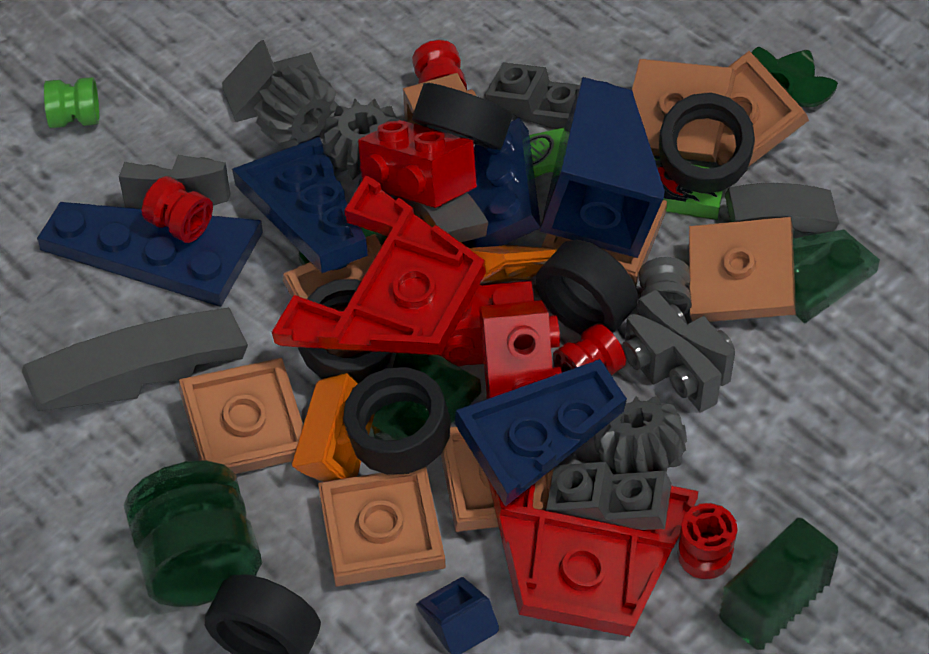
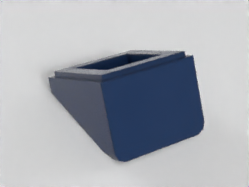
[416,577,499,654]

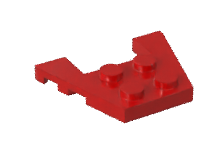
[272,176,486,355]
[488,479,698,637]

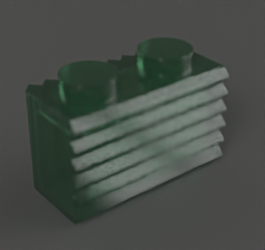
[718,517,838,650]

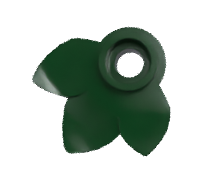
[751,47,838,107]

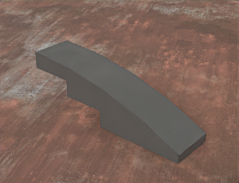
[22,307,248,411]

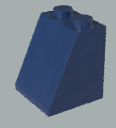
[540,77,665,258]

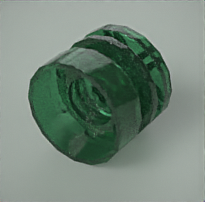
[123,460,262,607]

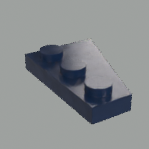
[462,117,541,248]
[454,359,627,507]

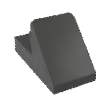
[222,40,321,122]

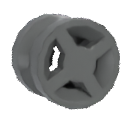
[639,257,692,315]

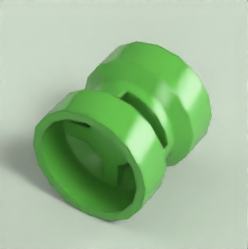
[44,77,99,128]

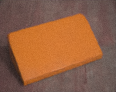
[469,245,557,284]
[292,373,374,482]

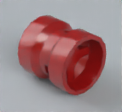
[412,40,467,90]
[141,176,213,243]
[552,324,626,376]
[677,503,738,579]

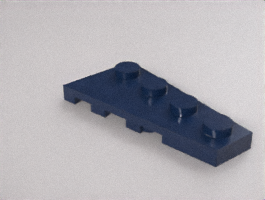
[232,137,368,274]
[37,202,263,307]

